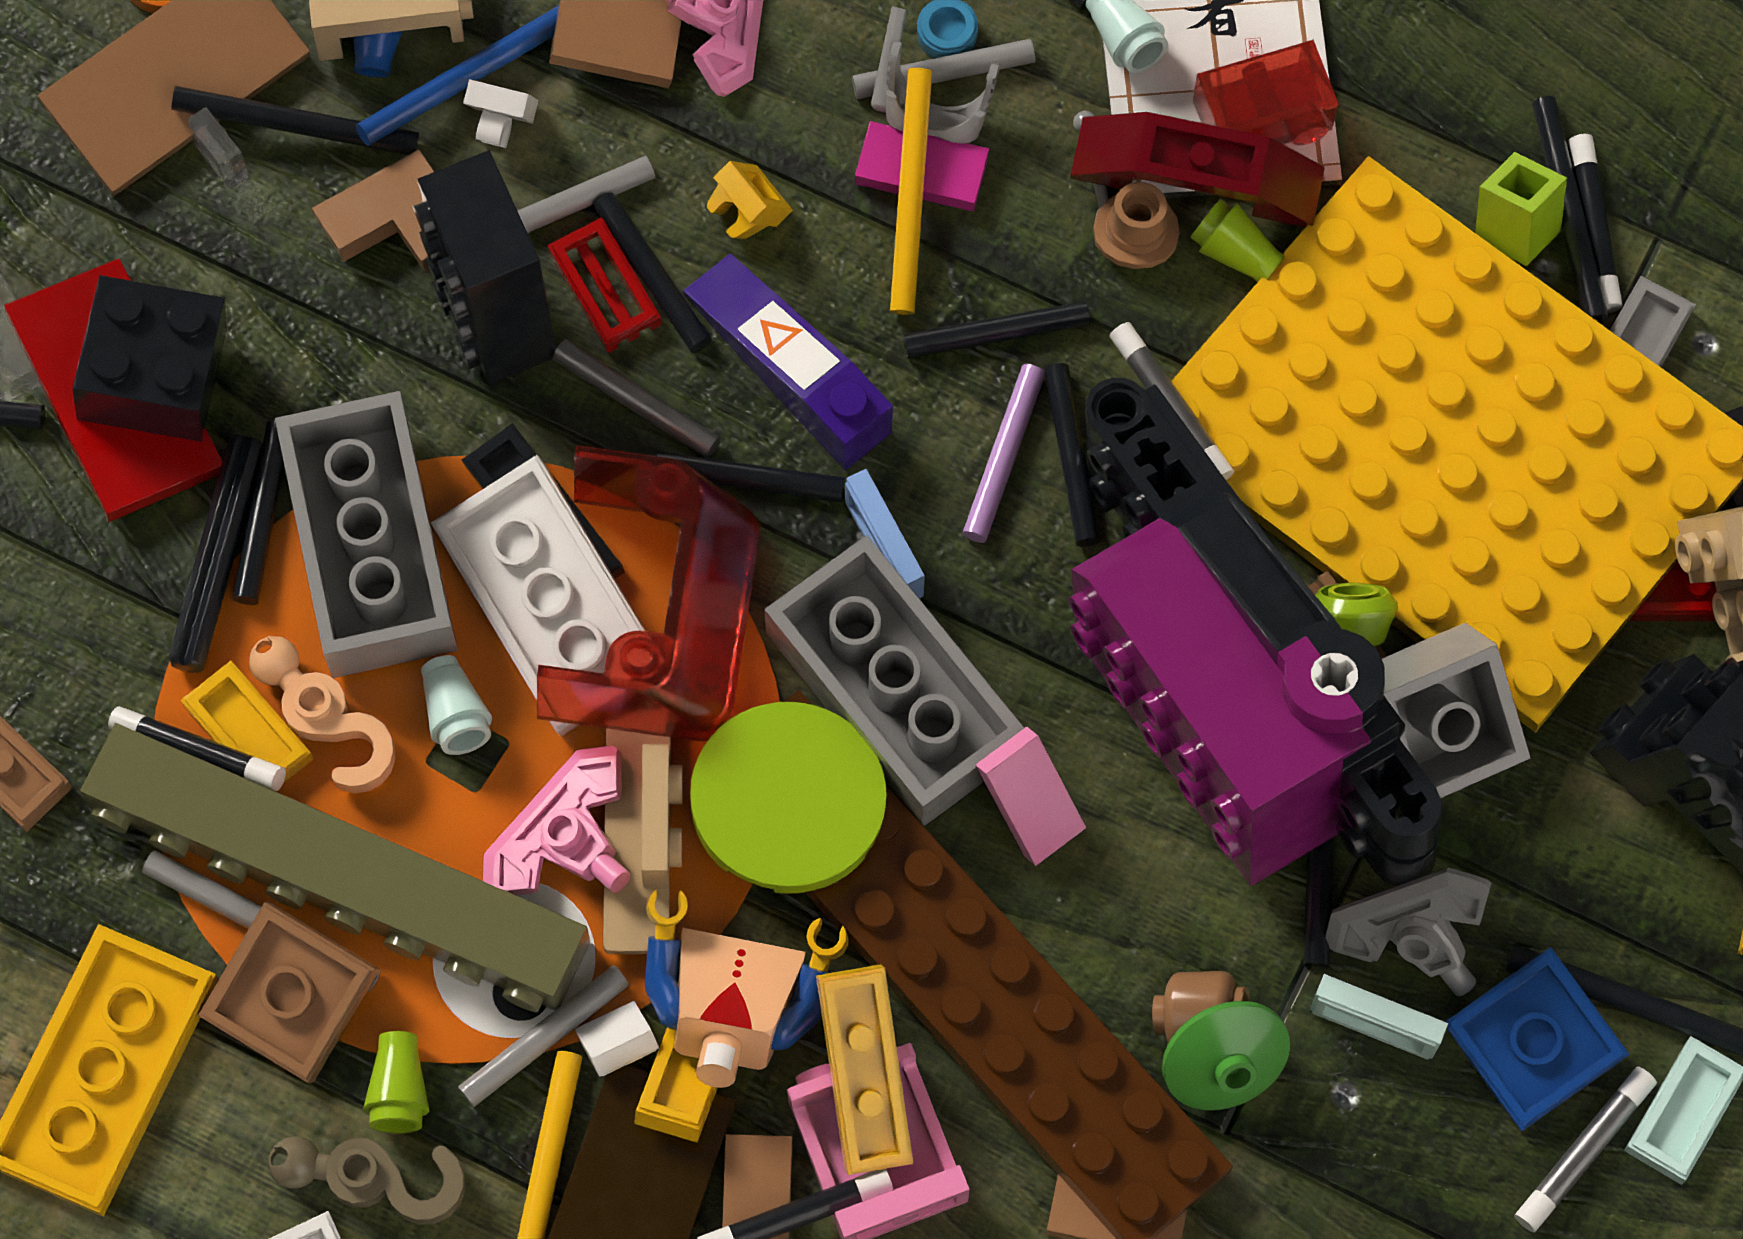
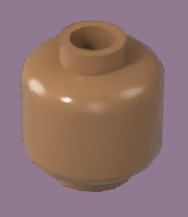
[1152,971,1251,1043]

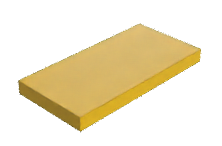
[0,924,219,1217]

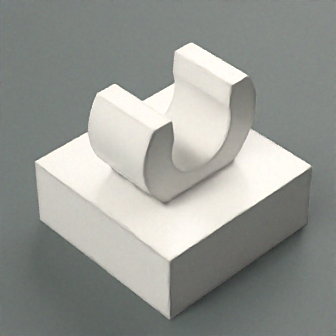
[463,79,539,148]

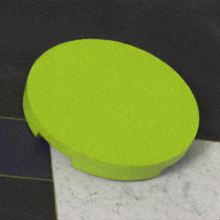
[690,702,887,894]

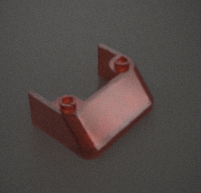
[537,445,760,741]

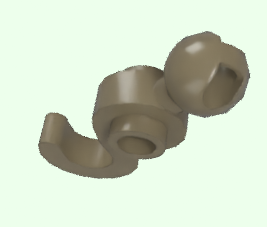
[268,1137,465,1225]

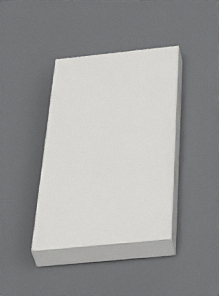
[431,455,669,737]

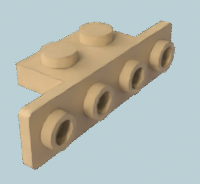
[603,701,683,954]

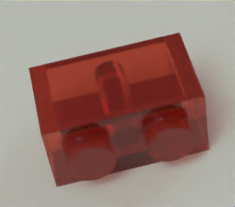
[1193,39,1339,145]

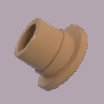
[1093,182,1180,269]

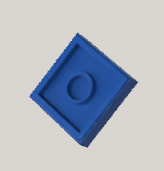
[1445,947,1630,1132]

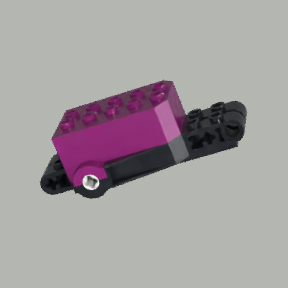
[1068,378,1442,887]

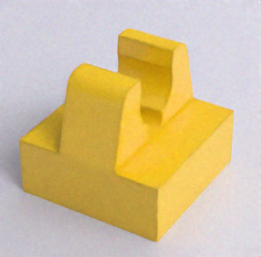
[707,161,793,239]

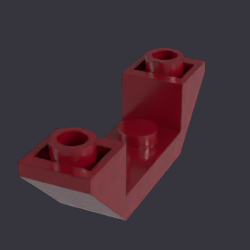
[1070,112,1325,227]

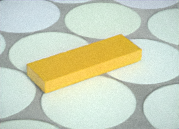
[816,964,914,1175]

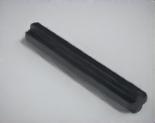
[168,434,262,673]

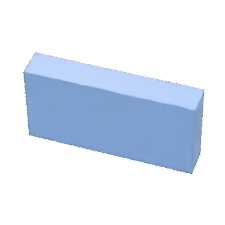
[845,469,925,598]

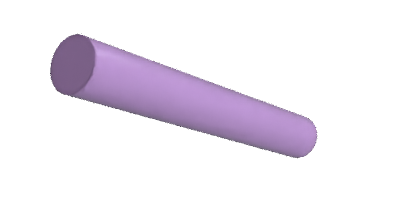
[962,364,1045,543]

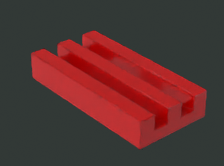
[547,217,662,353]

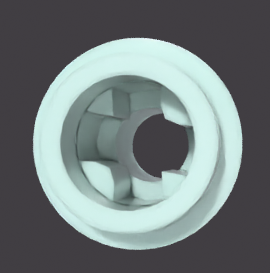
[1086,0,1168,73]
[421,655,492,755]

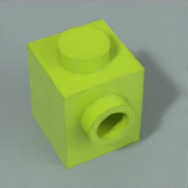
[1475,152,1567,266]

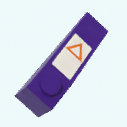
[683,253,893,471]

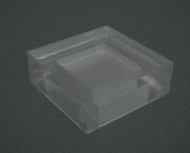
[188,107,249,189]

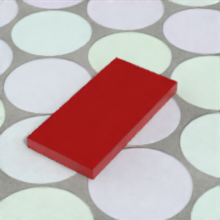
[4,258,223,522]

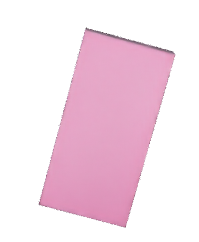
[975,727,1086,866]

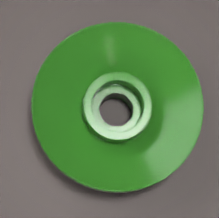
[1162,1001,1290,1110]

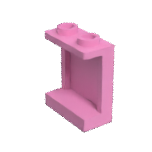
[787,1043,970,1239]

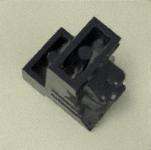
[1590,654,1743,874]

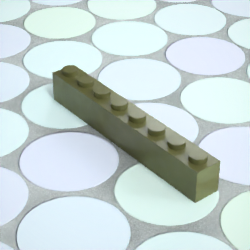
[80,723,591,1012]

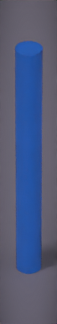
[356,6,559,146]

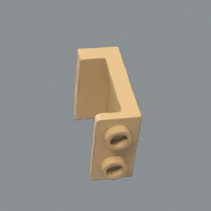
[309,0,474,61]

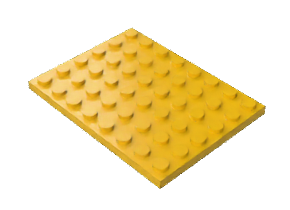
[1172,156,1743,733]

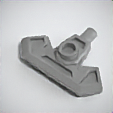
[1325,868,1492,996]

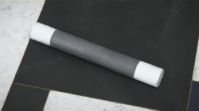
[1109,322,1234,480]
[1514,1067,1657,1233]

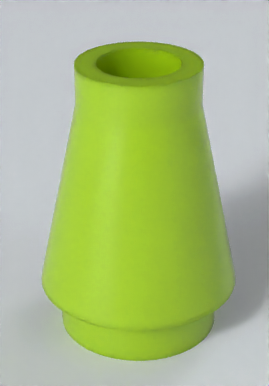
[1190,198,1285,282]
[363,1031,429,1134]

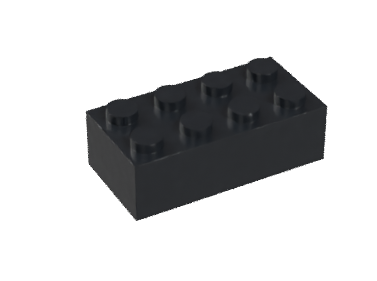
[413,150,556,385]

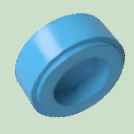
[917,0,978,59]

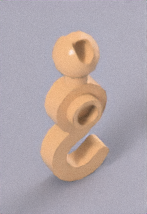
[249,636,396,793]

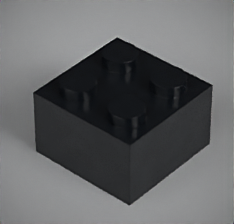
[72,275,227,442]

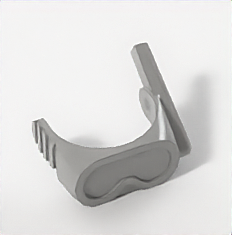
[871,6,1000,143]

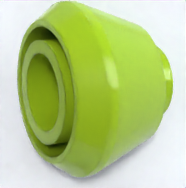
[1315,583,1398,646]

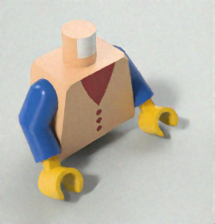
[645,889,849,1088]

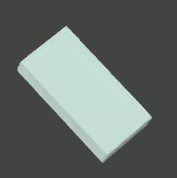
[1309,974,1448,1060]
[1624,1036,1743,1185]

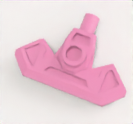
[664,0,763,97]
[483,746,631,896]

